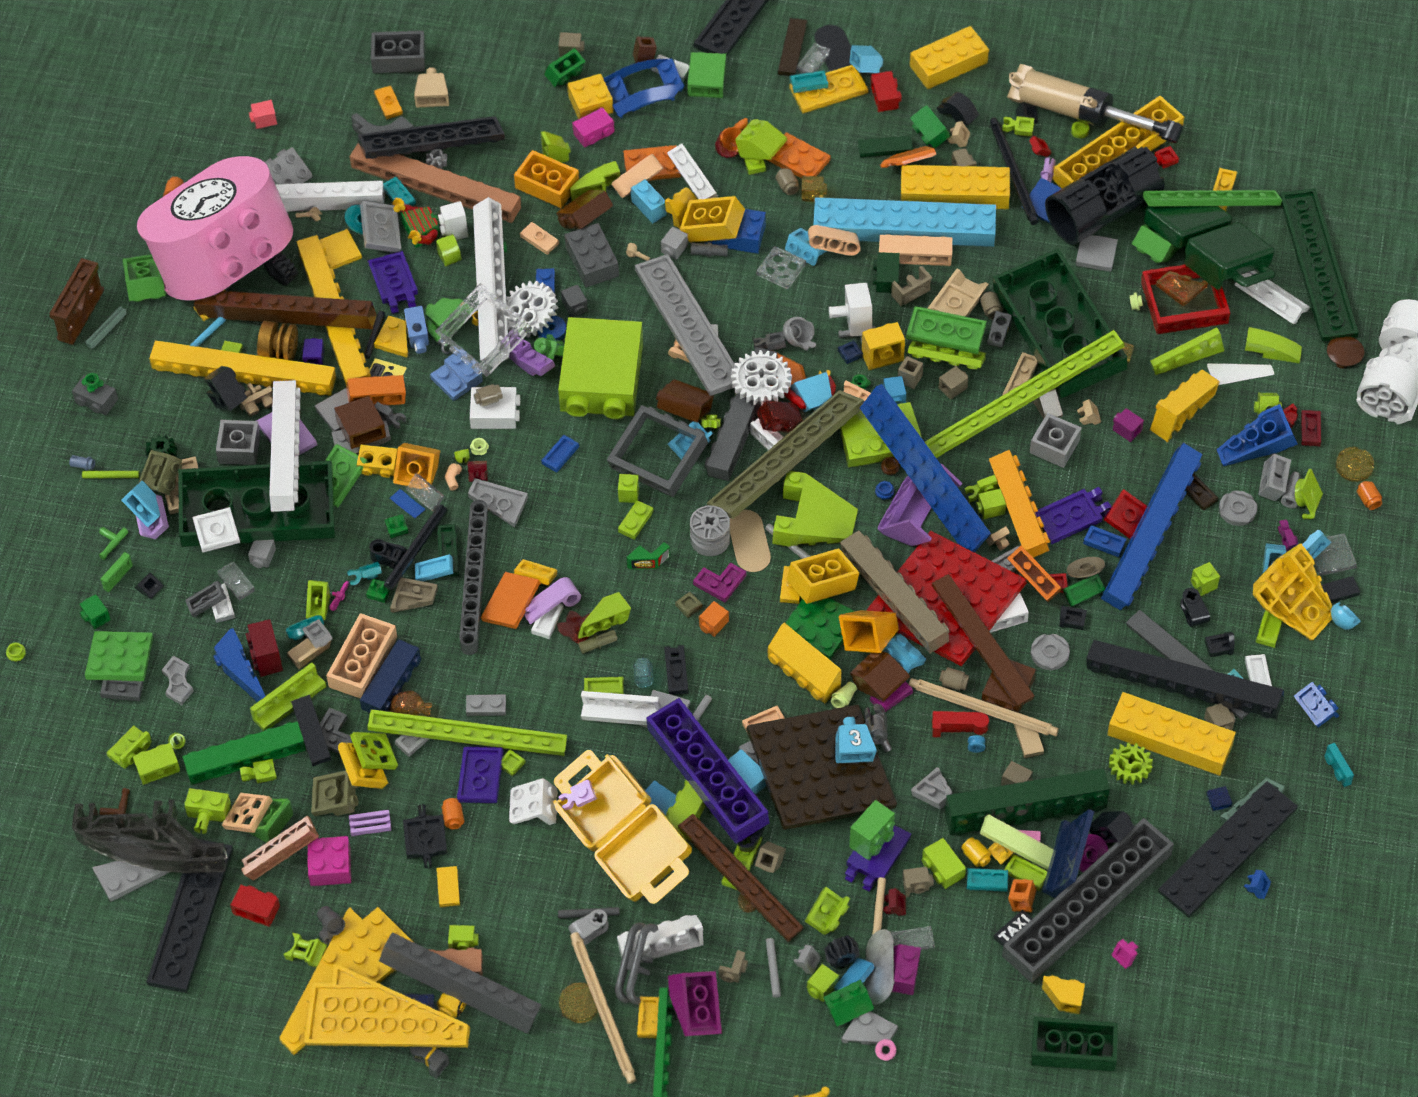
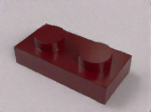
[1301,410,1321,446]

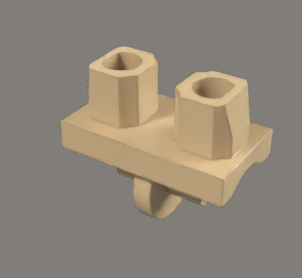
[240,383,273,417]

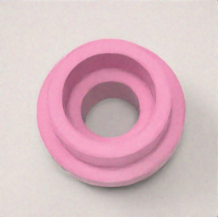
[875,1039,896,1061]

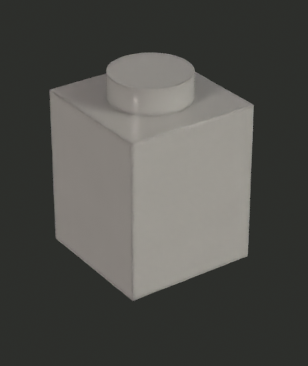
[661,227,688,260]
[248,540,276,568]

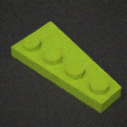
[1150,327,1224,375]

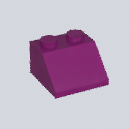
[892,944,921,995]

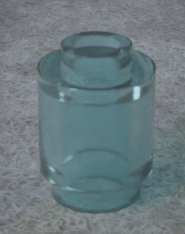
[633,658,654,688]

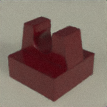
[468,461,488,482]
[883,888,906,916]

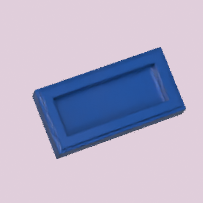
[541,435,579,473]

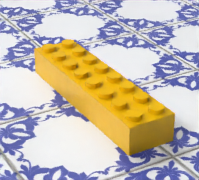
[1053,96,1184,188]

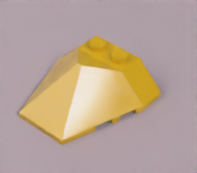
[1253,544,1332,640]

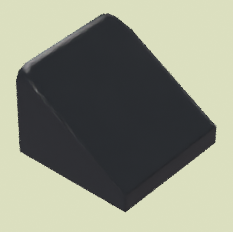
[1016,103,1038,124]
[134,572,164,599]

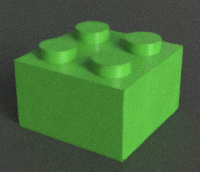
[849,800,895,861]

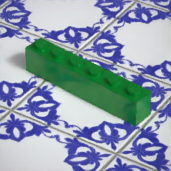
[182,721,306,785]

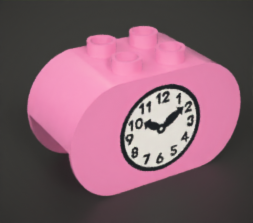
[137,156,293,300]

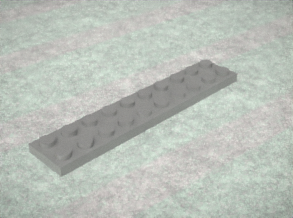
[635,254,734,396]

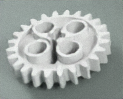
[506,281,558,338]
[731,350,792,406]

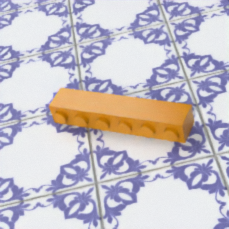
[989,450,1050,557]

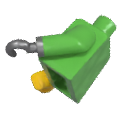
[425,298,478,354]

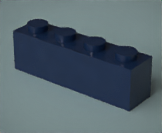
[360,639,421,713]

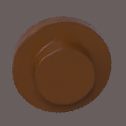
[881,457,900,475]

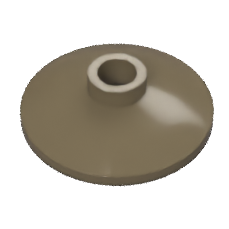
[1067,557,1105,579]

